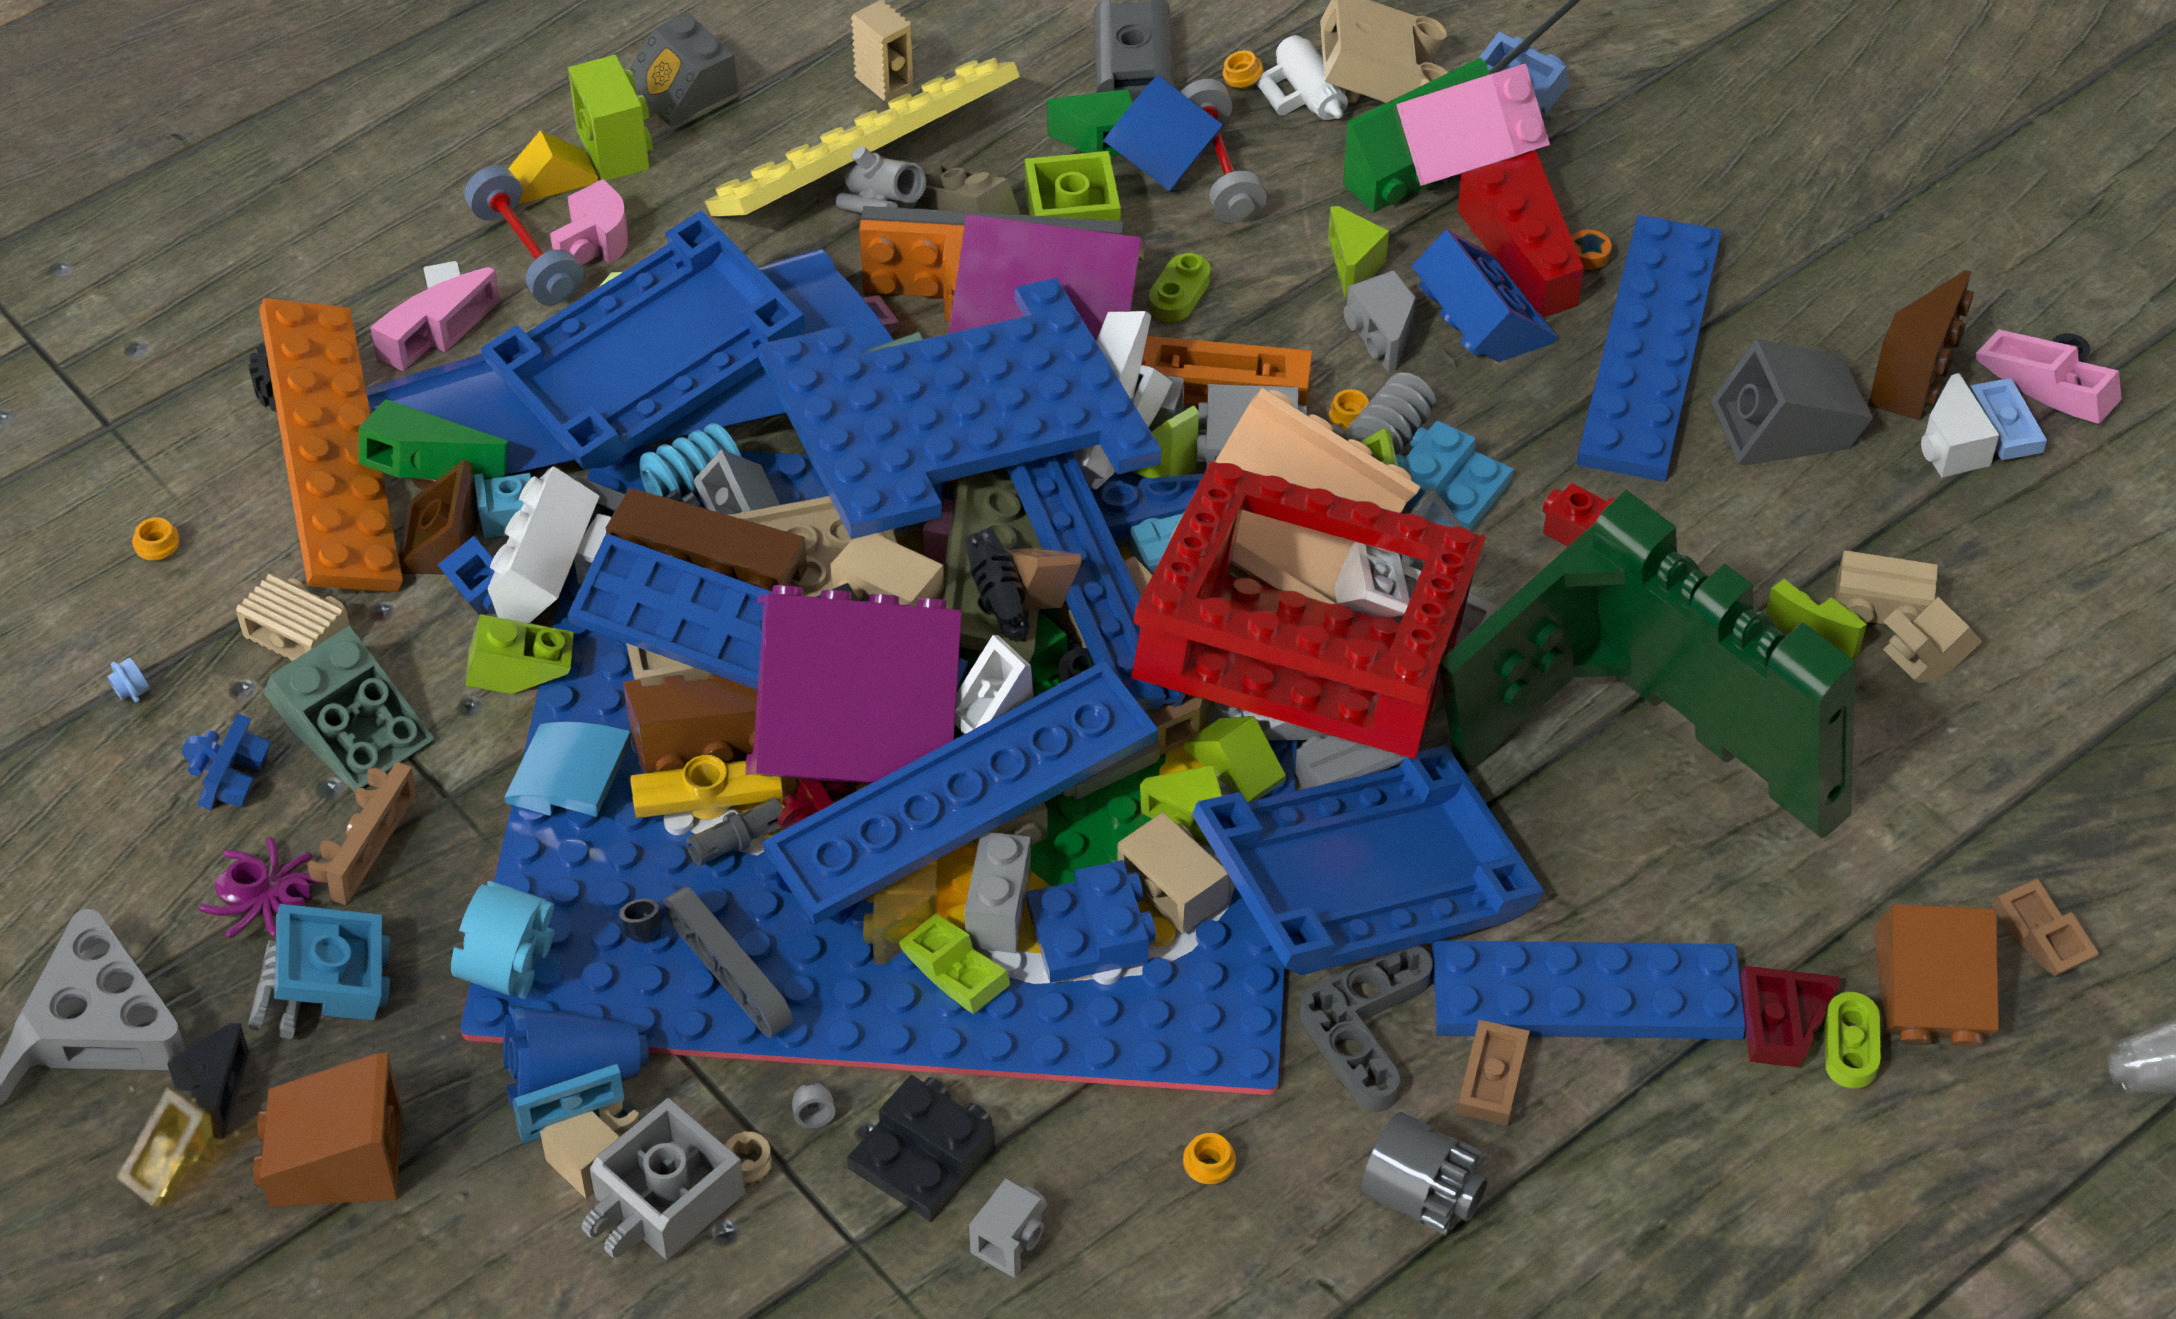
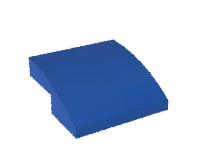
[1103,75,1224,192]

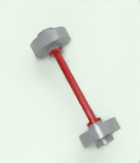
[1181,79,1267,224]

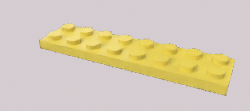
[705,58,1020,216]

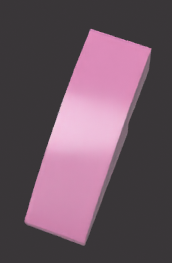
[370,267,500,372]
[1976,329,2122,424]

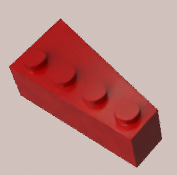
[1457,150,1584,318]

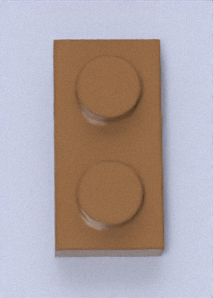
[1457,1020,1529,1126]

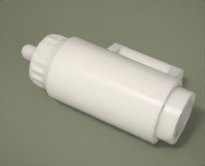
[1256,35,1348,120]

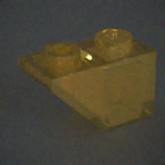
[863,859,939,964]

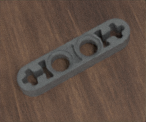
[662,886,793,1038]

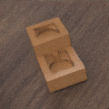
[1991,878,2099,977]

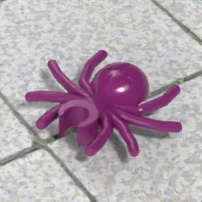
[199,837,321,939]

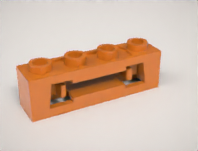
[1142,336,1312,410]

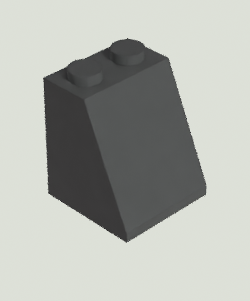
[1710,338,1873,465]

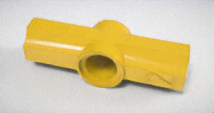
[630,755,783,820]

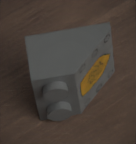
[629,12,738,126]

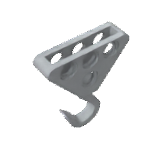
[0,909,186,1105]

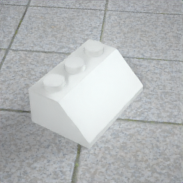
[488,466,599,623]

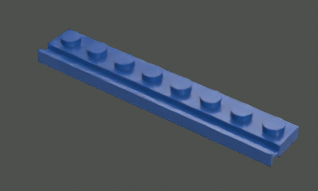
[1006,451,1186,710]

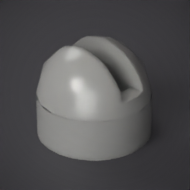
[792,1083,835,1128]

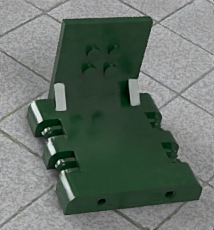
[1439,489,1856,838]

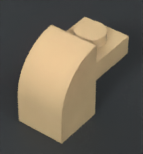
[1883,597,1982,683]

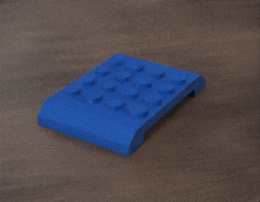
[480,210,806,469]
[1192,745,1544,975]

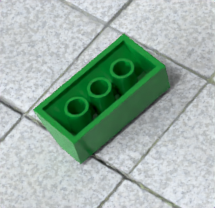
[1343,58,1490,213]

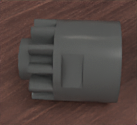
[1360,1112,1488,1235]

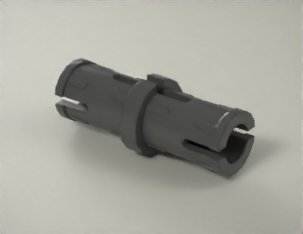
[685,797,783,867]

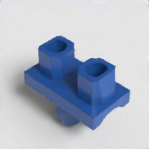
[182,713,271,810]

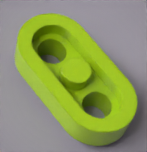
[1149,253,1210,323]
[1825,992,1881,1089]

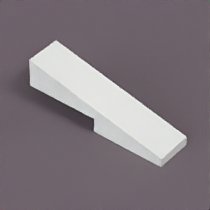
[1073,311,1151,479]

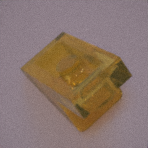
[117,1087,216,1207]

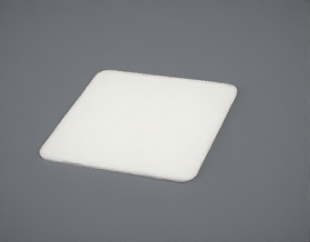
[423,261,460,289]

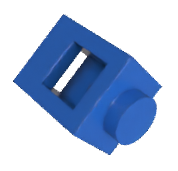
[438,536,496,615]

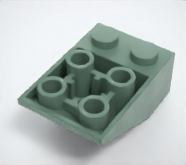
[264,625,434,792]

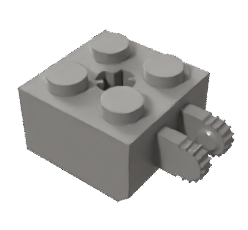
[581,1098,745,1260]

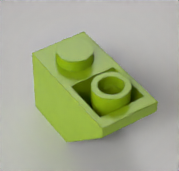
[465,614,574,694]

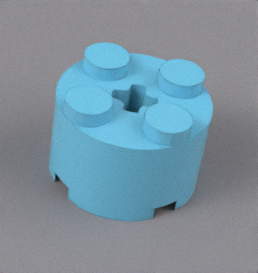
[451,881,554,999]

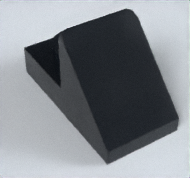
[167,1023,250,1139]

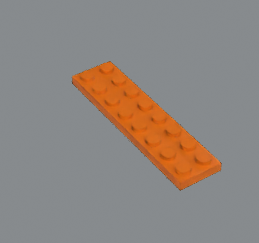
[259,298,403,592]

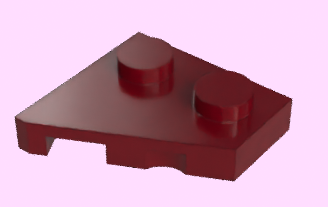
[1739,966,1840,1067]

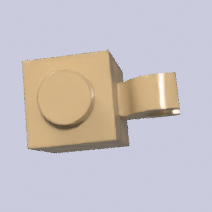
[540,1101,640,1199]

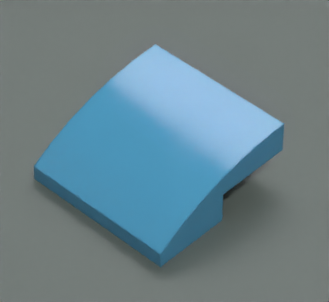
[504,722,631,817]
[513,1064,625,1144]

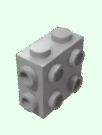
[1197,384,1307,471]

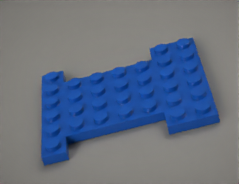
[758,278,1162,539]

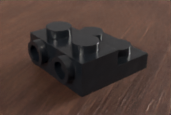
[847,1075,995,1222]

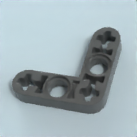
[1299,946,1432,1112]

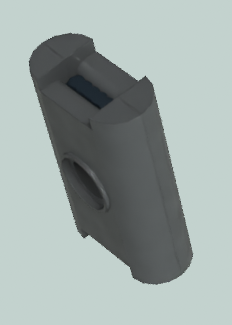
[1094,0,1174,100]

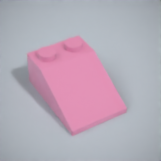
[1396,63,1550,186]

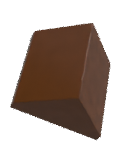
[398,459,479,575]

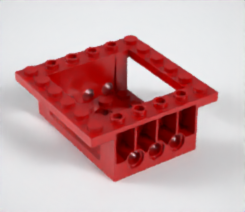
[1131,461,1486,759]

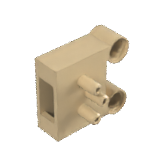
[1320,0,1448,103]

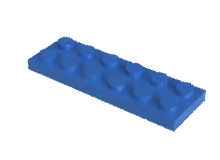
[1431,941,1746,1039]

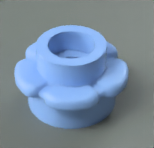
[107,657,150,703]

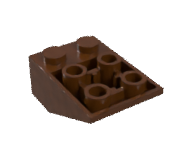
[1868,270,1974,421]

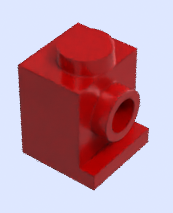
[1542,482,1615,547]

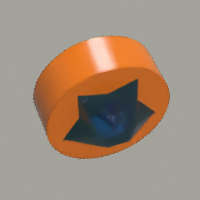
[1571,230,1612,270]

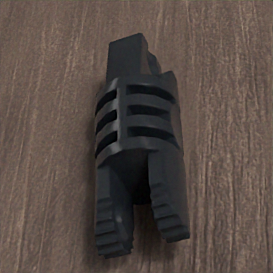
[965,527,1030,642]

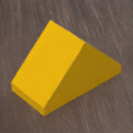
[508,130,598,204]

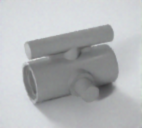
[836,146,926,213]

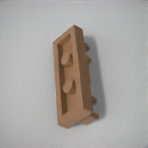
[307,761,416,906]

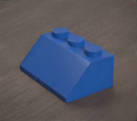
[1411,229,1559,362]

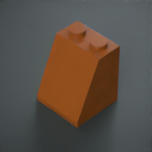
[1874,904,1998,1047]
[253,1053,403,1207]

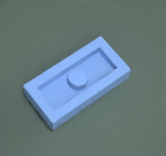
[1969,378,2047,460]

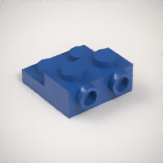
[1026,860,1156,983]

